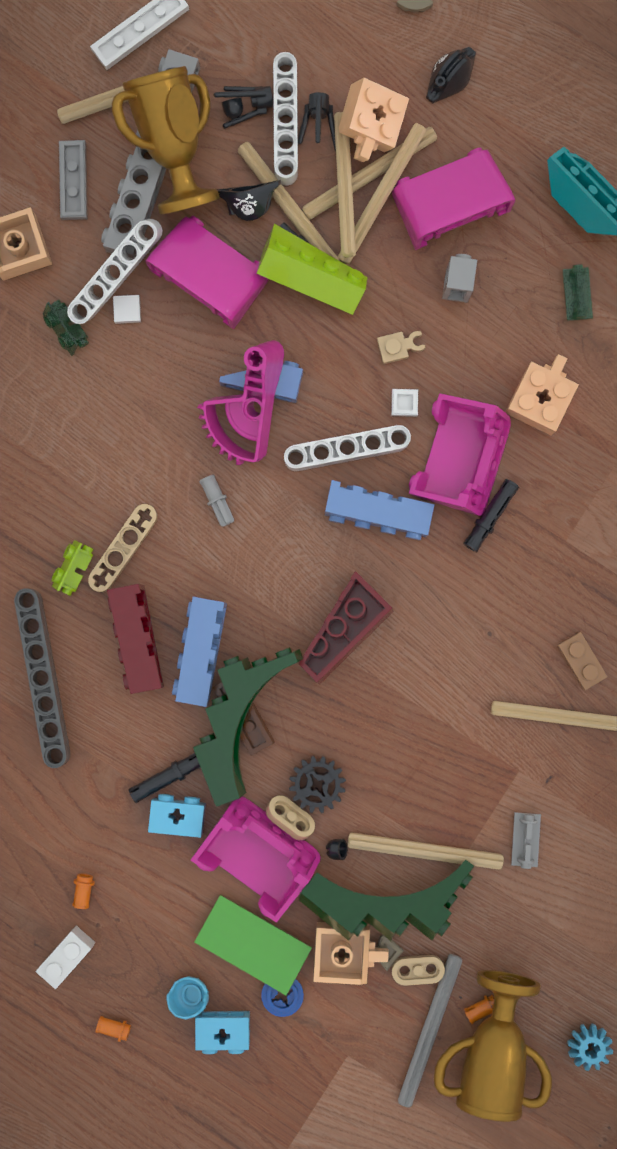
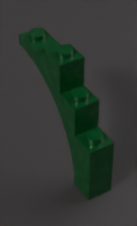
[193,647,303,807]
[299,860,474,941]

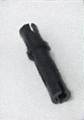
[463,479,520,553]
[128,753,201,804]

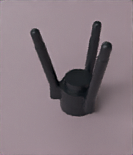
[214,86,273,128]
[298,92,336,151]

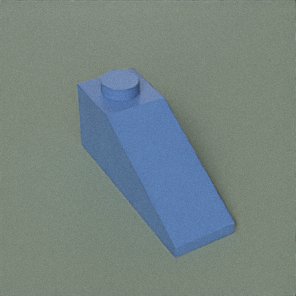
[219,361,303,403]

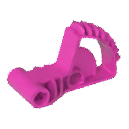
[197,340,284,465]

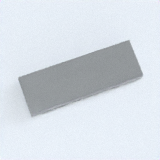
[59,140,88,220]

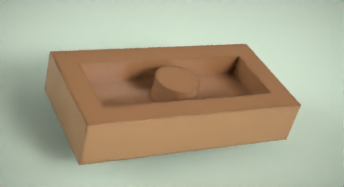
[557,632,608,690]

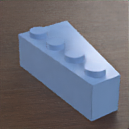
[325,480,435,540]
[172,597,227,707]

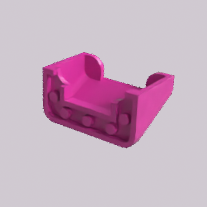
[392,148,515,250]
[146,216,269,330]
[409,393,511,516]
[191,797,321,923]

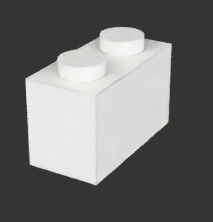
[36,925,96,989]

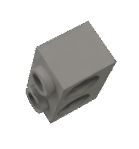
[442,254,477,303]

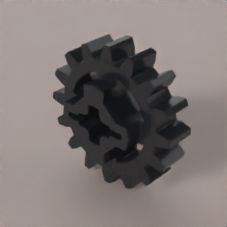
[289,755,346,813]

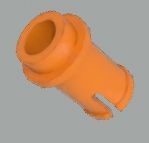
[72,874,95,909]
[464,995,494,1024]
[96,1016,131,1042]

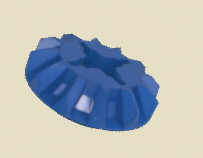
[261,979,304,1017]

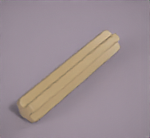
[57,86,128,124]

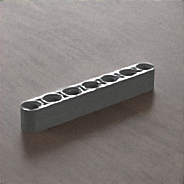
[14,588,70,768]

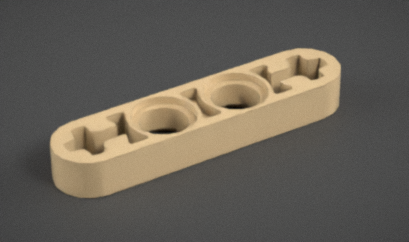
[88,504,158,592]

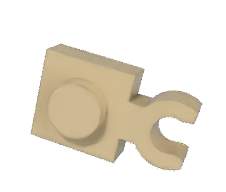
[377,331,425,365]

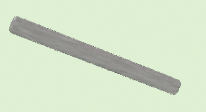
[398,954,462,1108]

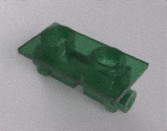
[562,264,593,321]
[43,300,89,356]

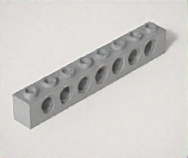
[101,49,200,259]

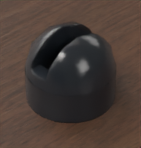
[222,98,243,119]
[326,839,348,860]

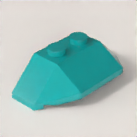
[547,147,617,236]

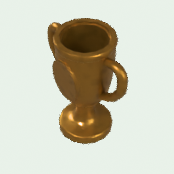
[112,66,220,214]
[434,970,552,1122]

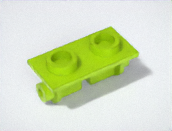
[52,540,93,596]

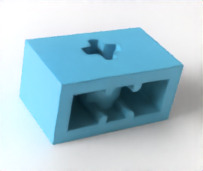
[148,794,206,838]
[195,1011,250,1054]

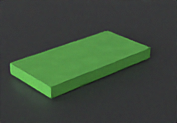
[195,895,312,995]

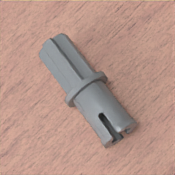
[199,474,234,527]

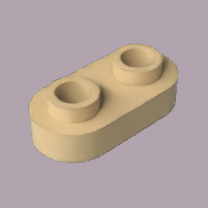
[266,796,315,840]
[391,955,445,986]

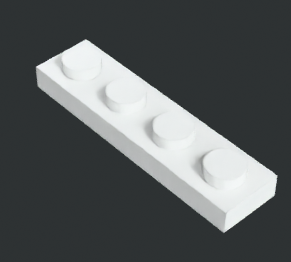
[90,0,189,70]

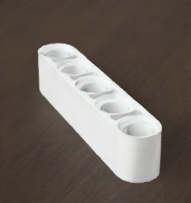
[273,52,298,186]
[67,219,162,324]
[284,425,411,471]

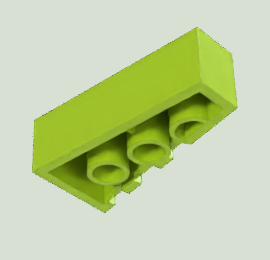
[256,224,367,315]

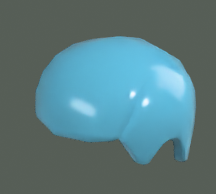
[166,976,209,1020]

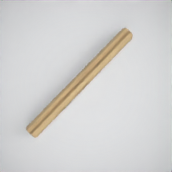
[334,112,356,258]
[338,123,426,264]
[302,127,437,220]
[238,142,340,261]
[491,701,617,731]
[348,833,504,870]

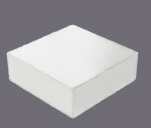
[113,295,141,324]
[391,389,418,417]

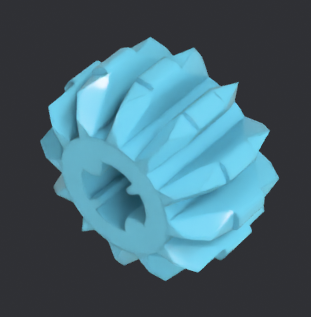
[567,1024,613,1071]

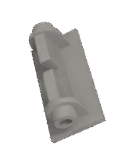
[511,812,541,869]

